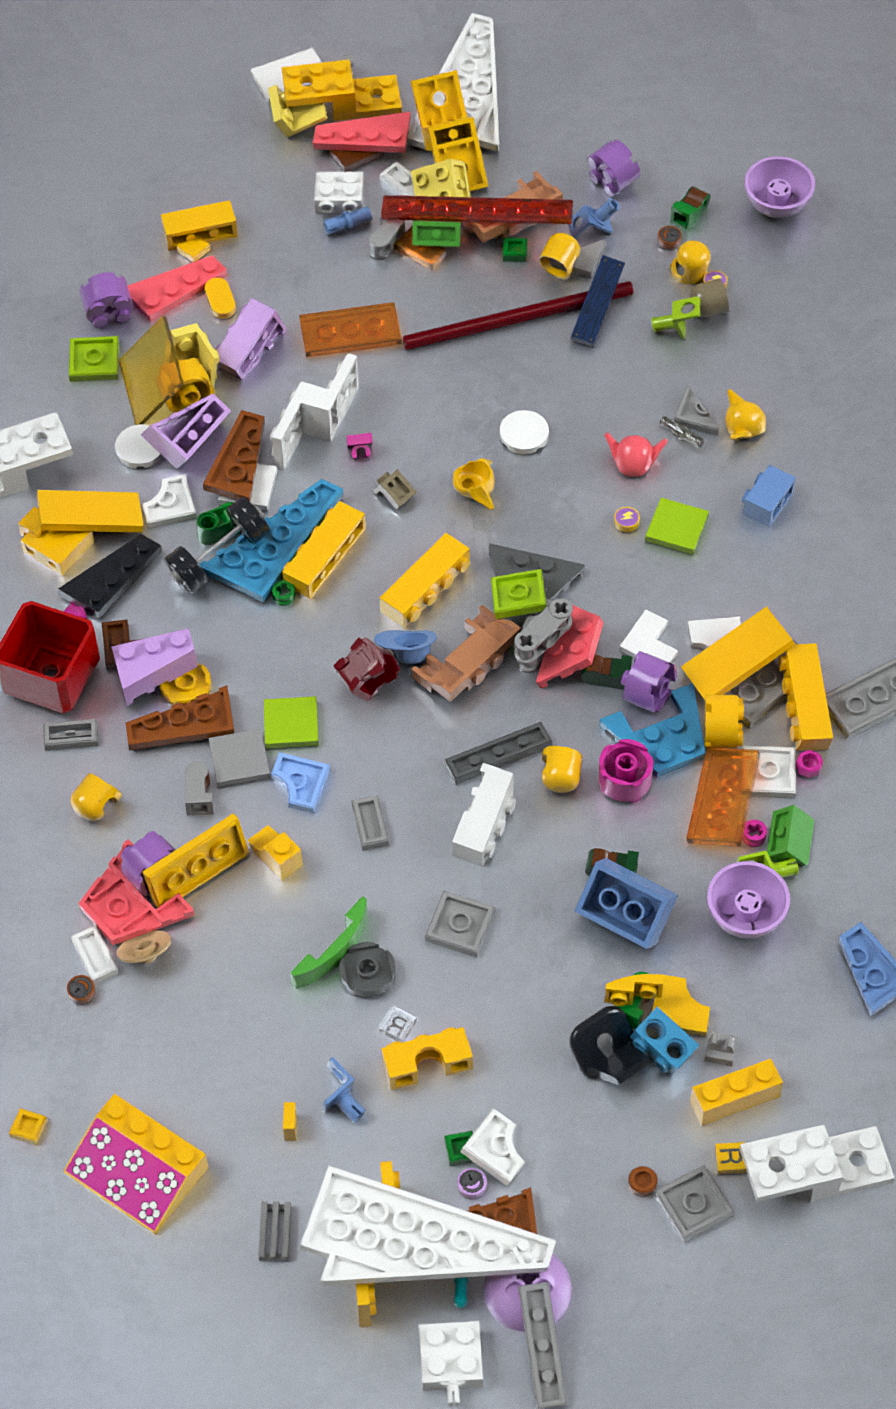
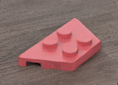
[536,605,604,688]

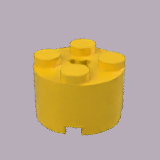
[159,358,215,413]
[704,694,744,749]

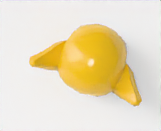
[725,389,766,441]
[453,458,495,510]

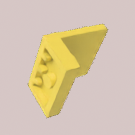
[268,85,327,138]
[411,159,472,217]
[166,323,220,388]

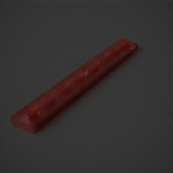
[381,195,573,225]

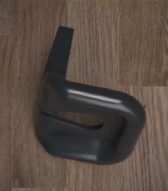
[569,1006,651,1085]

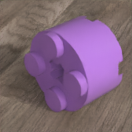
[587,139,640,197]
[79,272,133,328]
[621,651,677,713]
[121,831,176,897]

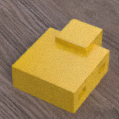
[18,506,94,576]

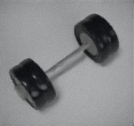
[164,497,270,594]

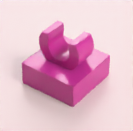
[346,433,373,459]

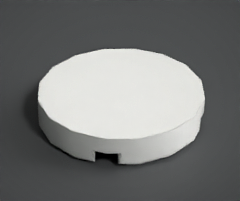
[500,410,549,455]
[115,424,163,469]

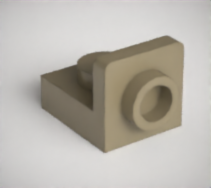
[373,469,417,510]

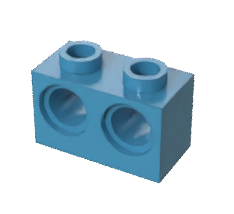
[630,1007,699,1076]

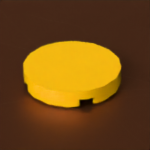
[160,663,212,705]

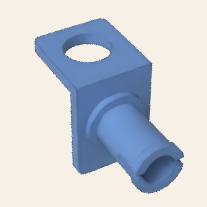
[568,198,620,239]
[322,1057,367,1123]

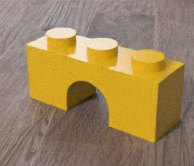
[381,1027,473,1090]

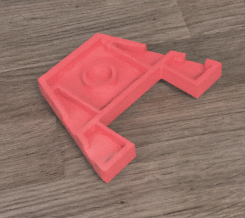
[79,839,195,945]

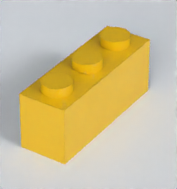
[161,200,238,251]
[690,1058,783,1126]

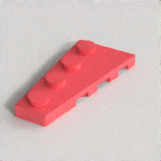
[128,255,228,323]

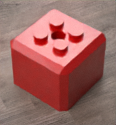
[0,601,100,713]

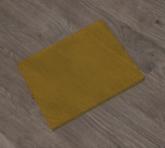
[119,315,184,425]

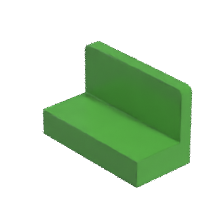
[412,220,461,247]
[767,805,814,866]

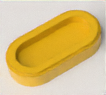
[205,278,236,319]

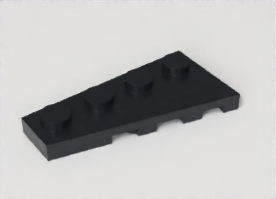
[58,534,162,618]

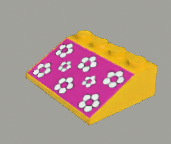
[63,1094,209,1235]

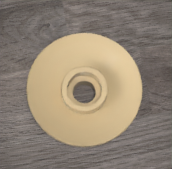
[117,930,171,964]

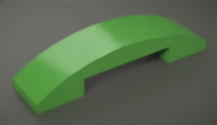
[290,896,368,989]

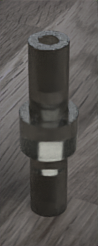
[659,416,705,448]

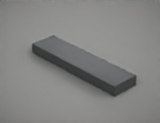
[445,722,553,785]

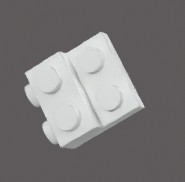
[314,172,364,214]

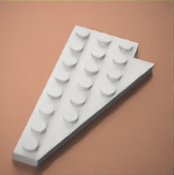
[407,13,499,152]
[300,1166,556,1286]

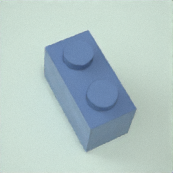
[742,465,796,527]

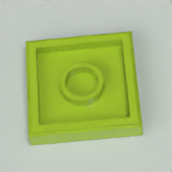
[69,336,119,381]
[645,497,709,555]
[491,569,547,619]
[264,696,319,749]

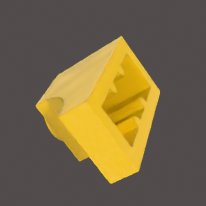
[247,825,303,881]

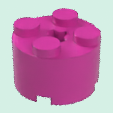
[598,739,653,803]

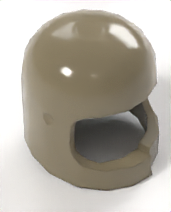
[689,278,730,318]

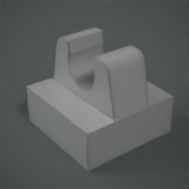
[704,1031,738,1066]

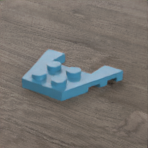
[599,683,706,777]

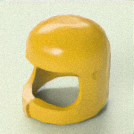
[539,233,580,280]
[670,240,711,284]
[542,745,583,793]
[70,773,122,821]

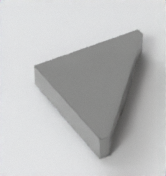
[550,240,606,278]
[673,385,719,436]

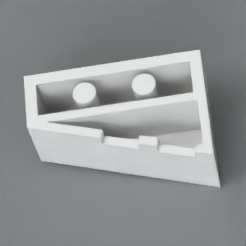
[452,763,516,866]

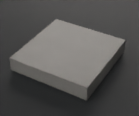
[209,729,270,787]
[425,891,495,957]
[654,1165,735,1243]

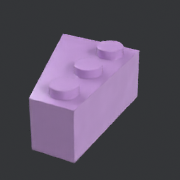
[215,298,287,380]
[140,394,231,469]
[112,628,197,706]

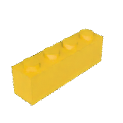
[282,501,366,599]
[380,533,470,628]
[778,643,833,751]

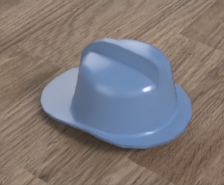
[374,630,437,665]

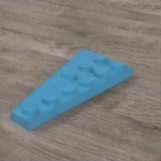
[199,479,344,602]

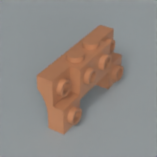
[458,171,563,243]
[411,605,521,702]

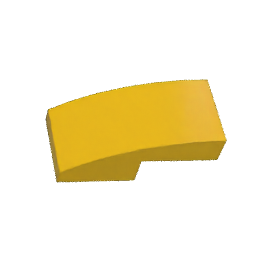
[604,974,664,1006]

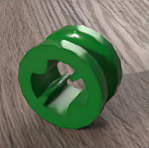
[272,580,295,606]

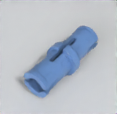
[323,206,372,235]

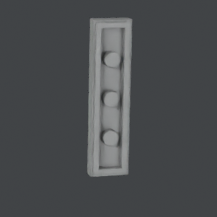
[518,1282,567,1409]

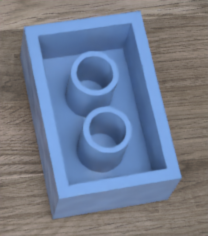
[575,858,678,949]

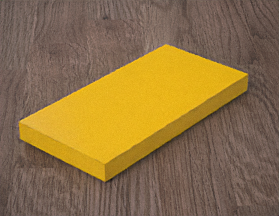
[37,490,143,533]
[681,606,795,701]
[143,813,250,908]

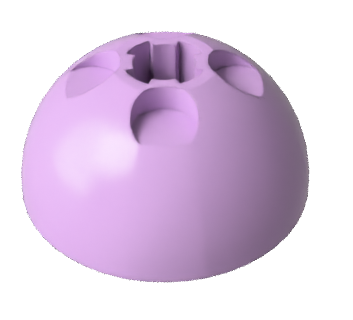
[745,156,815,218]
[707,861,790,939]
[483,1253,572,1332]

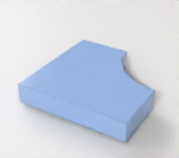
[271,752,330,814]

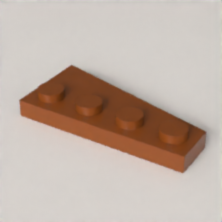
[203,410,265,501]
[125,685,234,750]
[468,1187,537,1234]

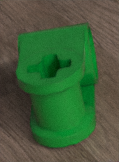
[196,502,240,545]

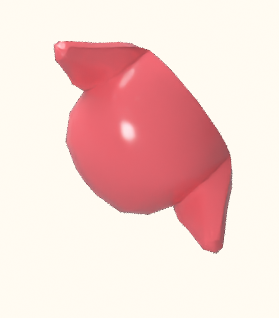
[605,432,668,477]

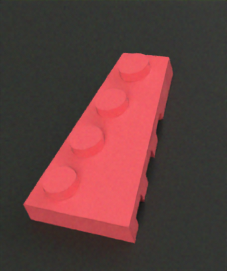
[313,112,411,153]

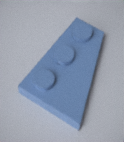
[839,922,896,1016]

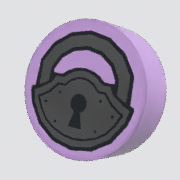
[457,1168,487,1199]

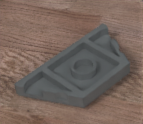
[489,543,585,602]

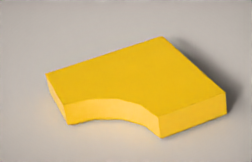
[653,975,710,1037]

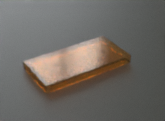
[299,302,402,357]
[686,748,760,847]

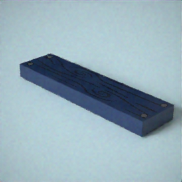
[570,255,625,347]

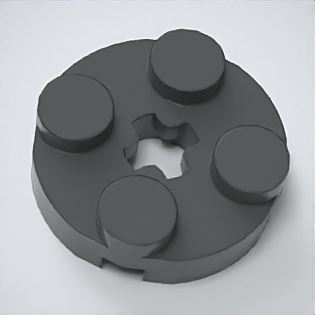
[339,942,395,997]

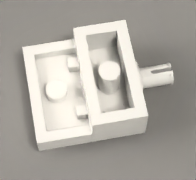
[419,1321,483,1406]

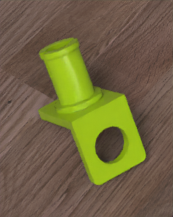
[651,296,700,339]
[736,850,799,878]

